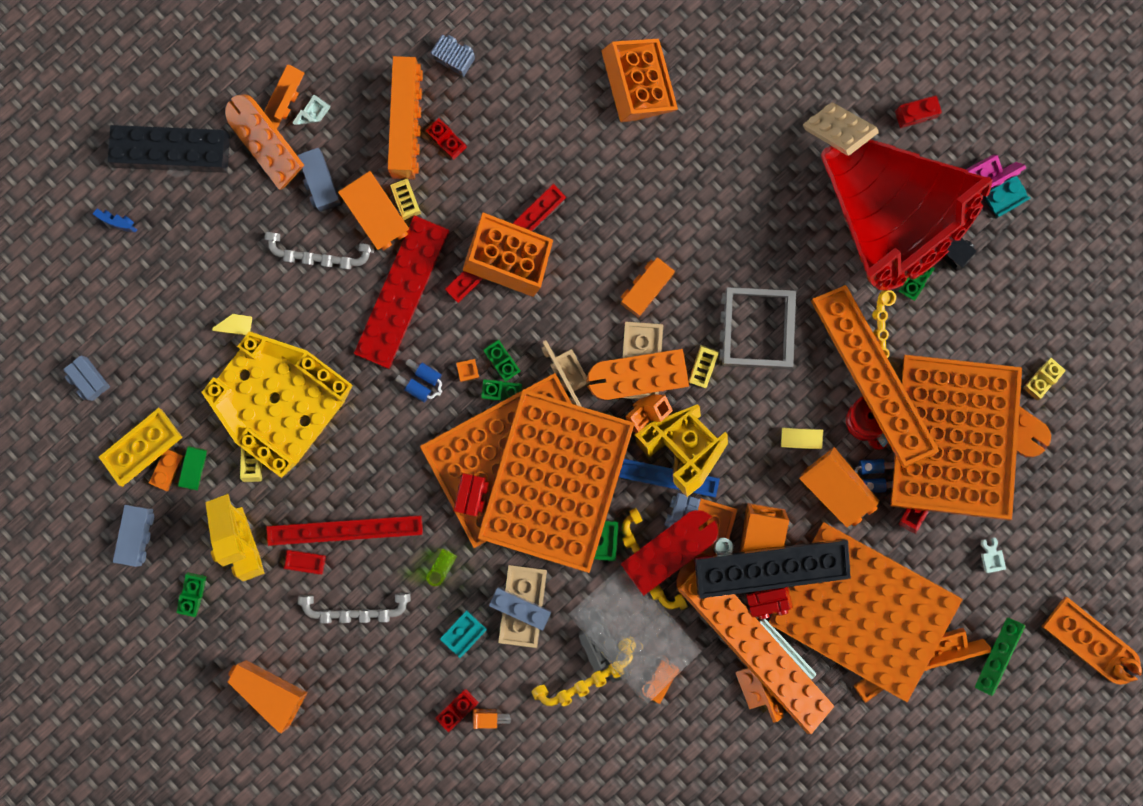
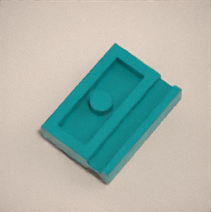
[983,176,1031,219]
[440,610,487,658]

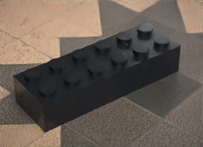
[108,125,230,173]

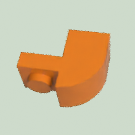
[625,394,673,432]

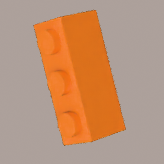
[621,257,675,318]

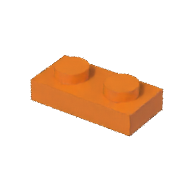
[149,449,185,491]

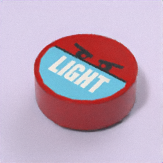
[868,434,888,450]

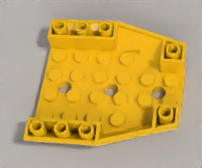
[202,331,353,478]

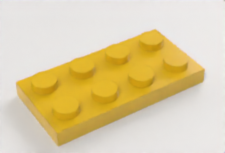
[99,408,183,487]

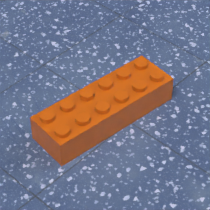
[388,56,423,180]

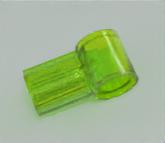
[426,548,457,586]

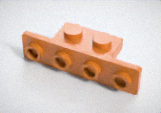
[264,64,304,129]
[925,628,991,671]
[735,667,784,723]

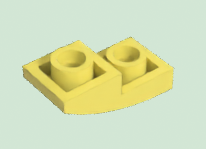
[1023,358,1066,401]
[781,428,823,449]

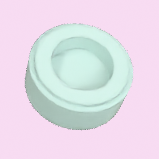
[713,538,733,555]

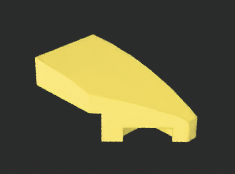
[212,314,252,336]

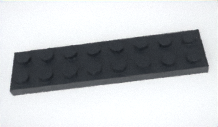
[694,539,851,599]

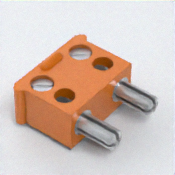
[472,708,511,729]

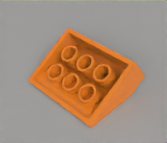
[601,39,678,122]
[463,212,553,297]

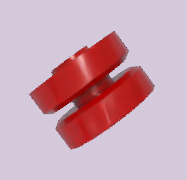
[846,396,884,441]

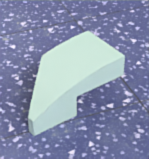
[293,95,331,125]

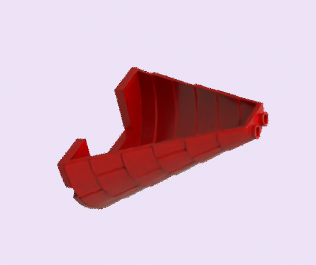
[821,139,993,290]

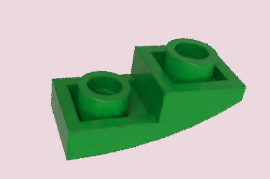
[898,267,935,301]
[483,339,521,382]
[481,379,522,401]
[178,446,208,491]
[176,572,207,617]

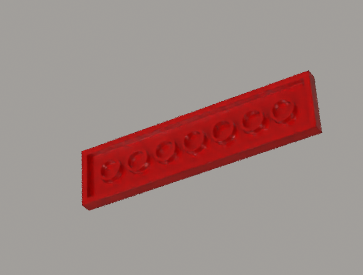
[354,215,450,369]

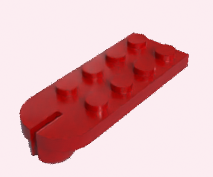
[621,510,719,596]

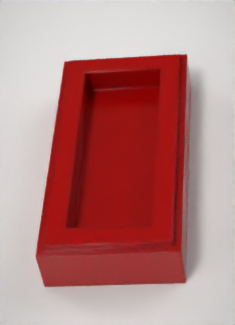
[284,550,326,575]

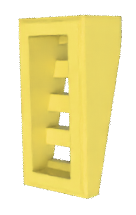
[390,178,421,220]
[688,345,719,388]
[240,448,262,482]

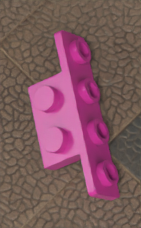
[966,154,1026,188]

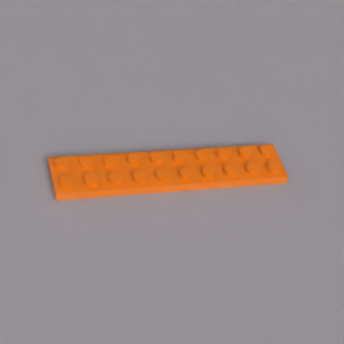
[811,285,939,468]
[678,572,834,734]

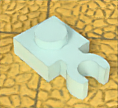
[981,537,1006,573]

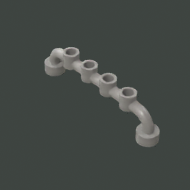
[264,232,375,270]
[298,593,411,623]

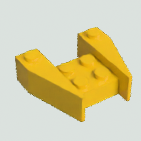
[635,404,728,497]
[205,494,265,582]

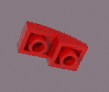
[425,118,467,160]
[435,688,479,732]

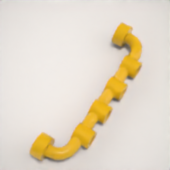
[872,290,896,358]
[622,507,688,611]
[531,638,634,706]

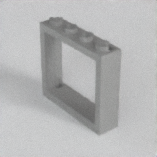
[719,287,796,369]

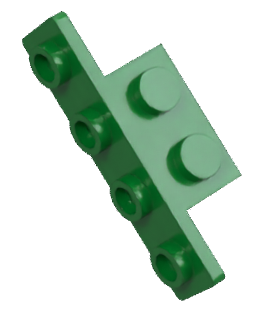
[975,618,1025,696]

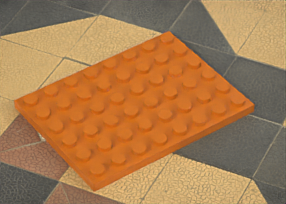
[891,355,1022,521]
[420,373,572,548]
[478,389,635,573]
[768,522,963,702]

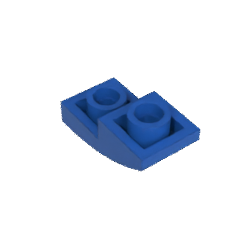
[93,208,137,232]

